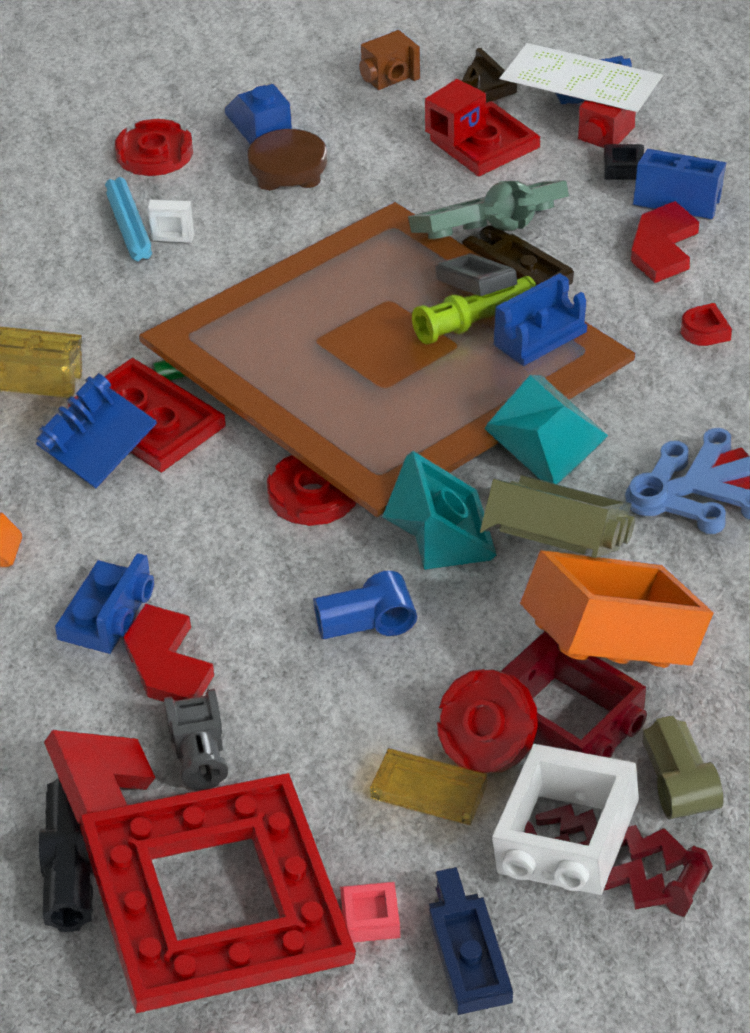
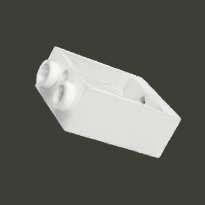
[492,744,639,895]

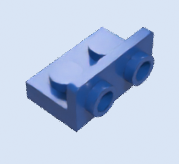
[55,553,154,654]

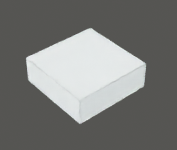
[148,200,194,243]

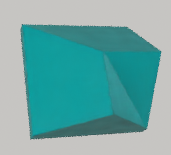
[484,375,608,484]
[382,451,497,570]

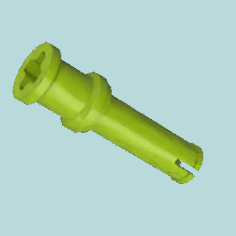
[412,276,536,345]

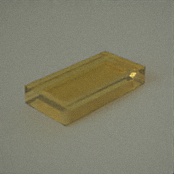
[370,748,487,826]

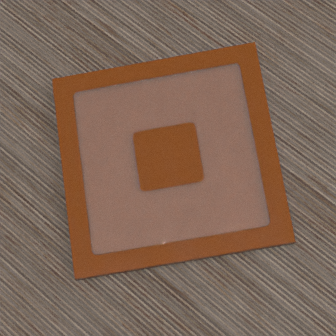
[139,202,635,517]

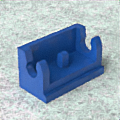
[633,148,727,219]
[493,273,587,367]

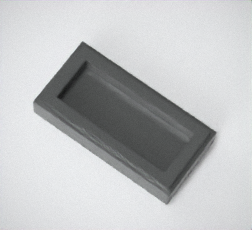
[435,253,518,296]

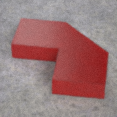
[631,201,700,283]
[124,604,215,702]

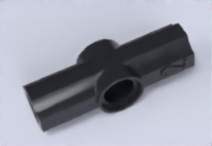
[39,777,94,932]

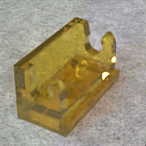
[0,326,82,398]

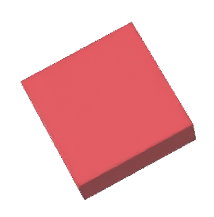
[340,882,401,943]

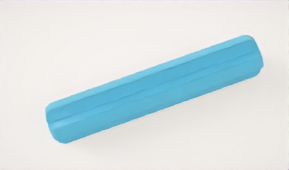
[105,177,152,261]

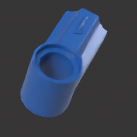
[313,571,417,639]

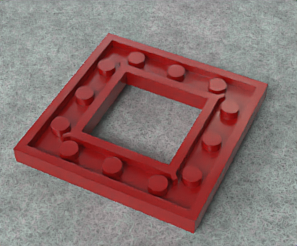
[80,773,356,1014]

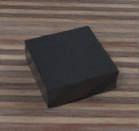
[603,144,644,180]

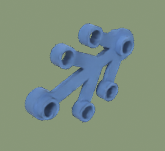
[625,428,750,534]

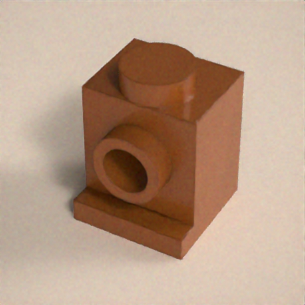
[359,30,420,90]

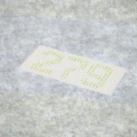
[499,43,663,112]

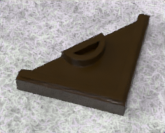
[462,48,517,103]

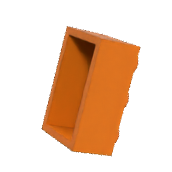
[520,550,714,668]

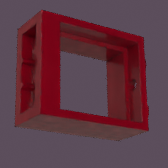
[501,631,647,758]

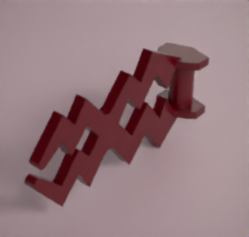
[524,804,713,918]

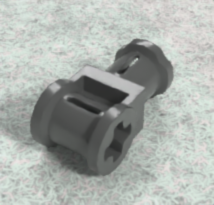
[164,689,228,790]

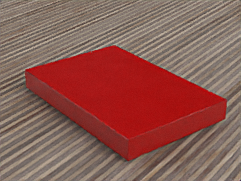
[68,357,226,473]

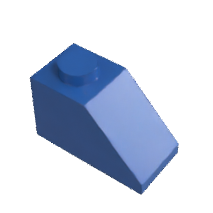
[225,84,292,145]

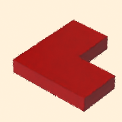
[44,730,156,824]

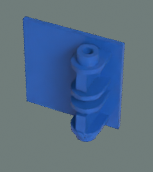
[36,373,157,489]

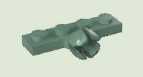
[408,180,569,239]

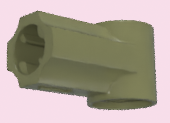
[642,715,723,820]

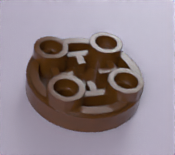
[248,129,327,191]

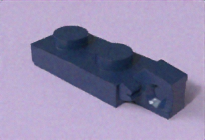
[429,867,513,1015]

